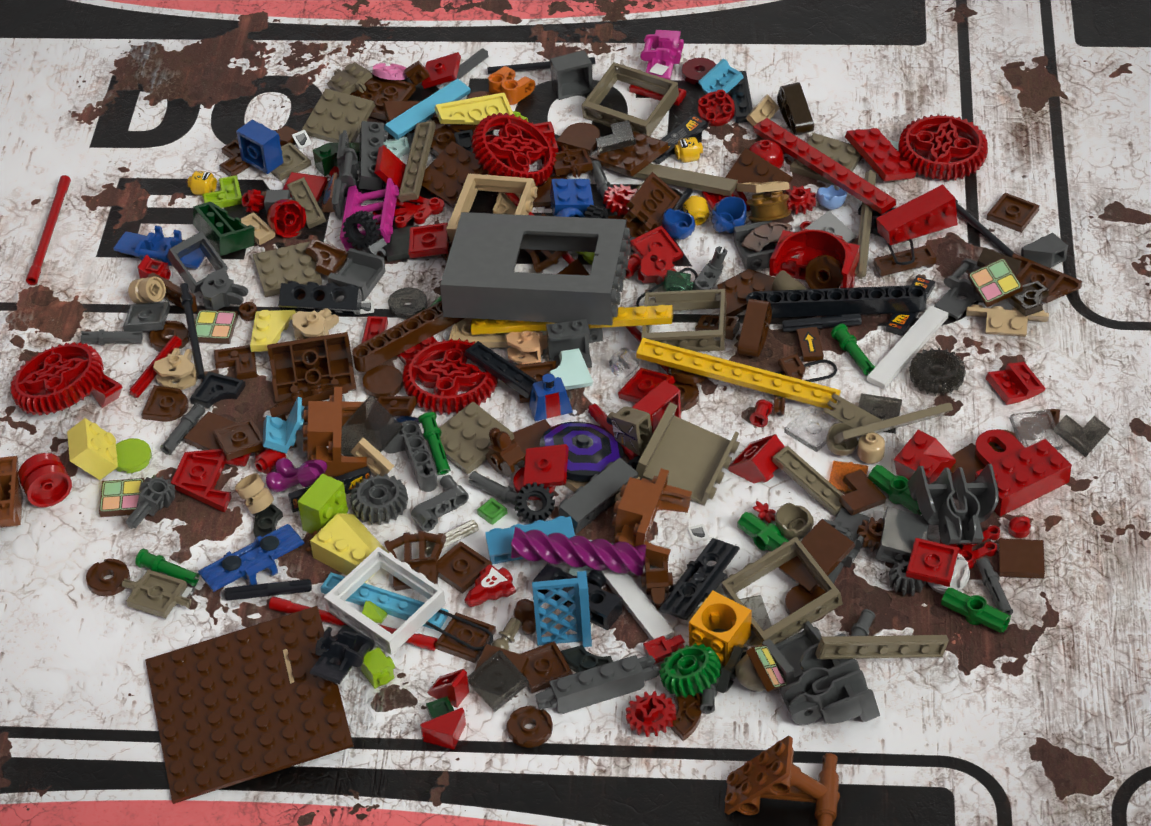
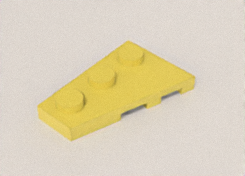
[250,310,296,352]

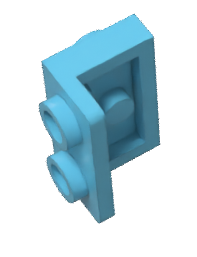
[698,59,744,95]

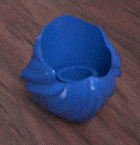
[711,197,747,234]

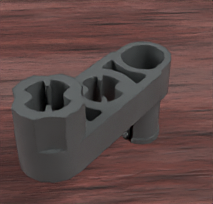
[692,246,728,290]
[411,475,469,532]

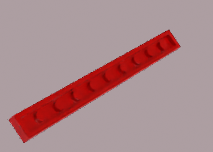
[753,118,896,214]

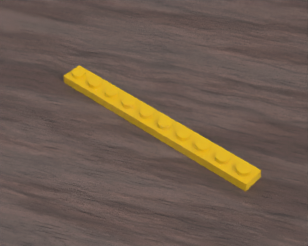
[471,305,673,335]
[636,338,841,411]

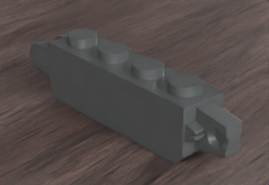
[535,655,660,714]

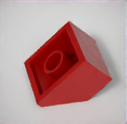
[728,434,785,484]

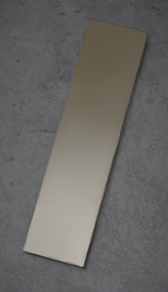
[772,446,844,516]

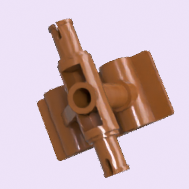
[724,735,840,826]

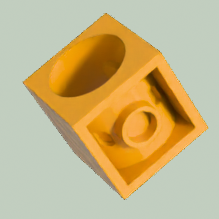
[689,590,752,666]

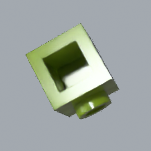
[361,647,395,689]

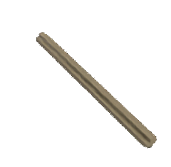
[855,170,876,279]

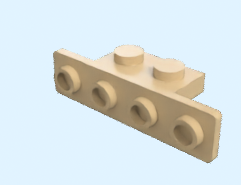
[966,305,1049,337]

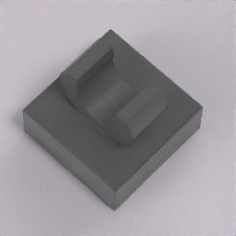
[361,238,387,257]

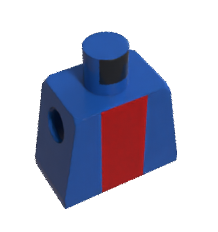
[529,374,573,421]

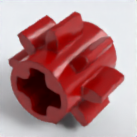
[242,189,265,213]

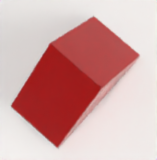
[90,375,123,408]
[427,669,469,708]
[420,707,466,750]

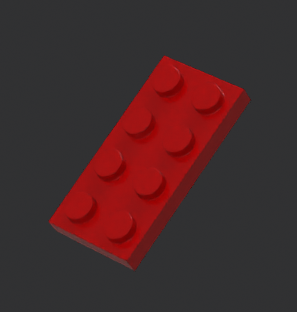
[845,128,917,181]

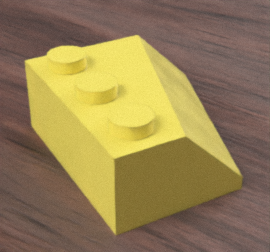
[310,513,389,583]

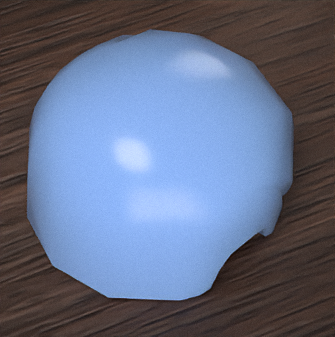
[816,185,848,210]

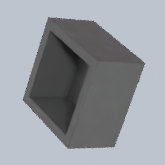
[550,50,593,100]

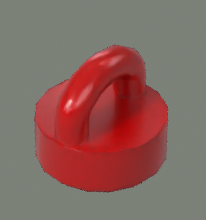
[1008,516,1031,538]

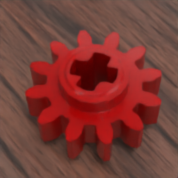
[786,186,816,215]

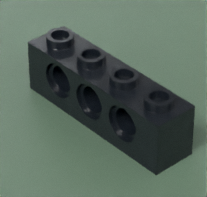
[278,281,362,316]
[533,563,622,630]

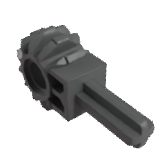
[126,475,175,529]

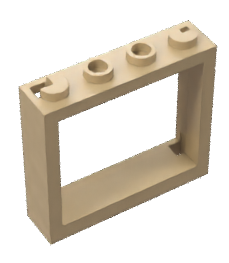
[446,173,538,242]

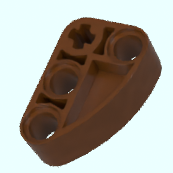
[738,299,772,357]

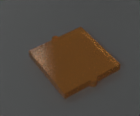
[829,461,868,495]

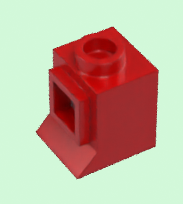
[137,254,171,280]

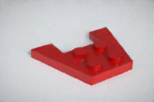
[171,449,251,512]

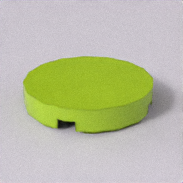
[115,438,152,473]

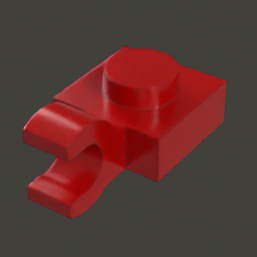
[643,635,685,665]

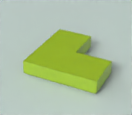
[202,175,242,208]

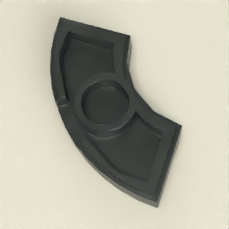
[253,504,283,539]
[561,645,613,673]
[716,645,748,693]

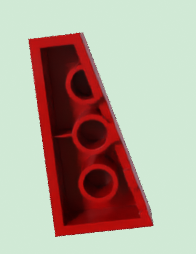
[876,184,958,245]

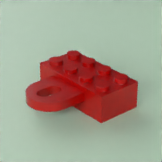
[975,430,1072,517]

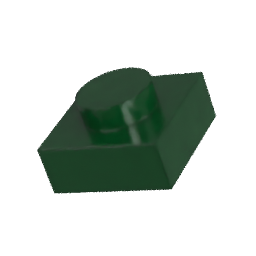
[426,696,454,720]

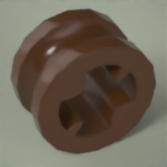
[239,302,257,321]
[773,397,786,416]

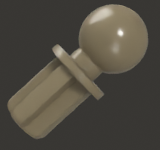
[492,617,522,651]

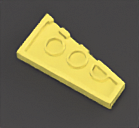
[435,92,513,125]

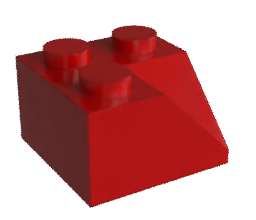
[894,430,956,484]

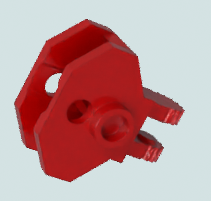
[638,246,683,291]

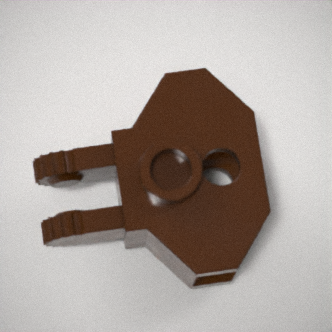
[485,428,526,477]
[641,557,673,610]

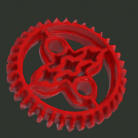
[471,112,557,186]
[898,114,988,181]
[402,338,498,415]
[10,342,104,416]

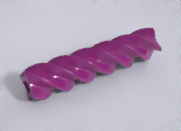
[511,527,646,576]

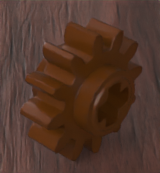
[857,517,883,552]

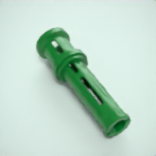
[831,324,875,376]
[418,412,451,475]
[135,548,200,586]

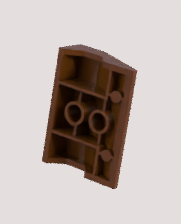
[267,332,357,403]

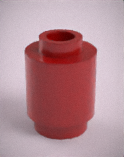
[255,448,286,474]

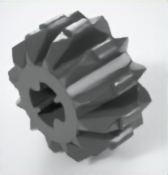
[889,559,926,596]

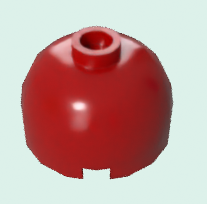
[749,140,784,169]
[267,199,306,238]

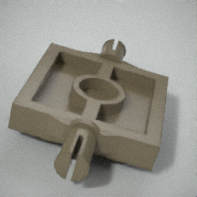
[327,62,373,95]
[122,569,192,619]

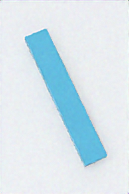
[384,78,471,140]
[320,572,449,630]

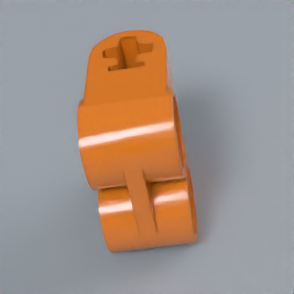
[488,66,535,105]

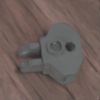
[200,269,249,310]

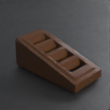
[695,315,740,341]

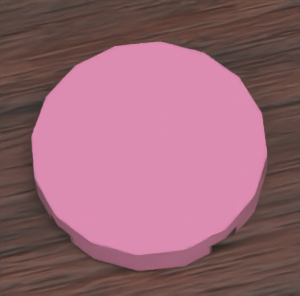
[372,63,408,80]

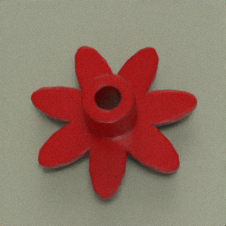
[753,501,776,523]

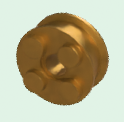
[747,191,791,221]

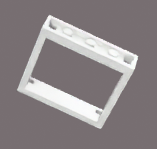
[324,547,446,655]

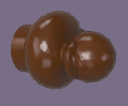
[513,599,540,635]

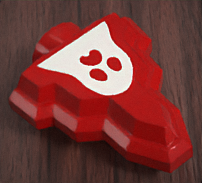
[464,564,517,607]

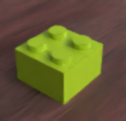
[297,474,348,534]

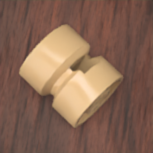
[128,276,166,304]
[235,473,274,514]

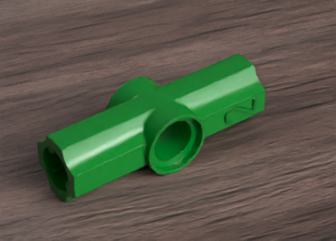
[868,465,921,515]
[737,512,789,551]
[941,587,1011,633]

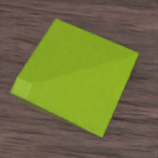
[362,600,388,623]

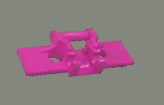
[640,30,684,80]

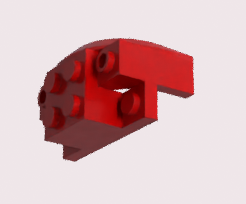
[769,229,860,288]

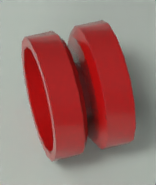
[18,453,72,507]

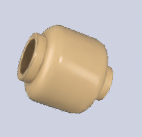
[857,433,885,464]

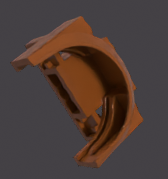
[303,387,367,476]
[0,456,23,527]
[612,468,692,568]

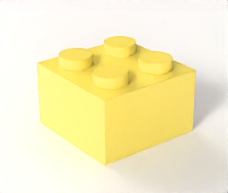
[67,418,118,480]

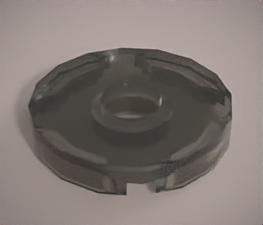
[388,287,428,319]

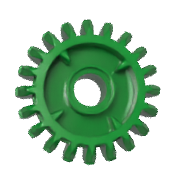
[659,643,722,698]

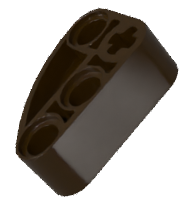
[777,82,814,135]

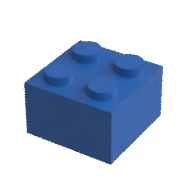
[236,119,284,174]
[550,179,594,216]

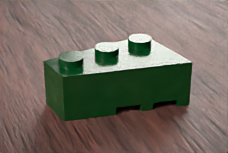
[193,202,254,256]

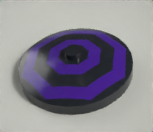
[539,422,624,482]

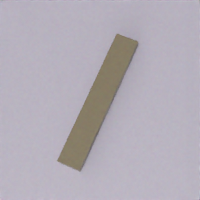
[398,121,436,202]
[633,163,738,196]
[834,402,954,444]
[815,635,949,659]

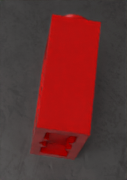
[632,380,681,434]

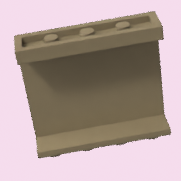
[636,402,740,506]

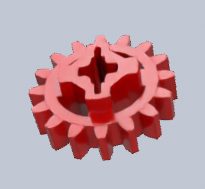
[603,184,637,216]
[626,691,676,737]

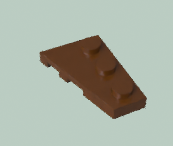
[725,148,793,192]

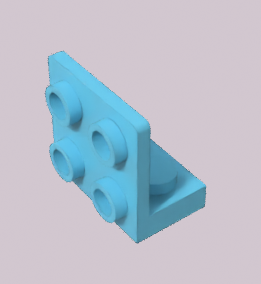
[263,397,304,454]

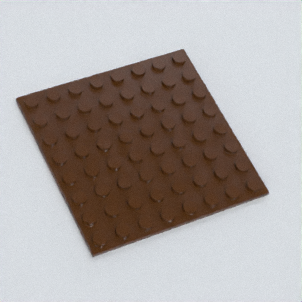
[145,606,354,804]

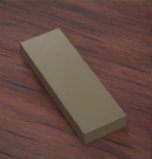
[287,177,326,229]

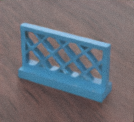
[532,571,592,647]

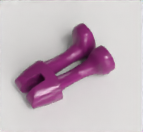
[266,458,327,493]

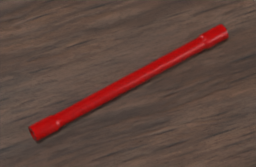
[26,175,71,285]
[269,596,438,651]

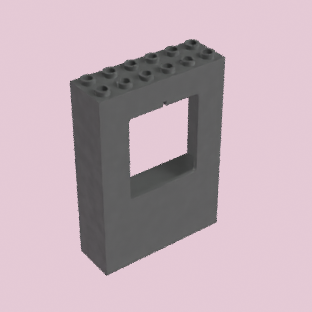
[440,212,631,326]

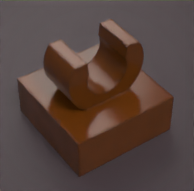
[404,60,430,86]

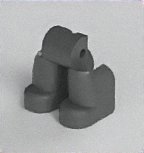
[908,464,999,545]
[780,634,880,725]

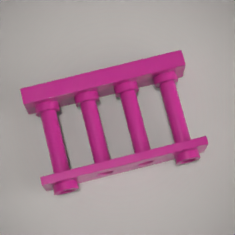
[340,178,399,251]

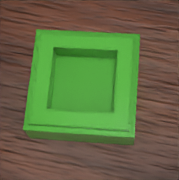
[477,498,508,525]

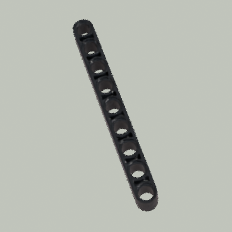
[746,285,926,318]

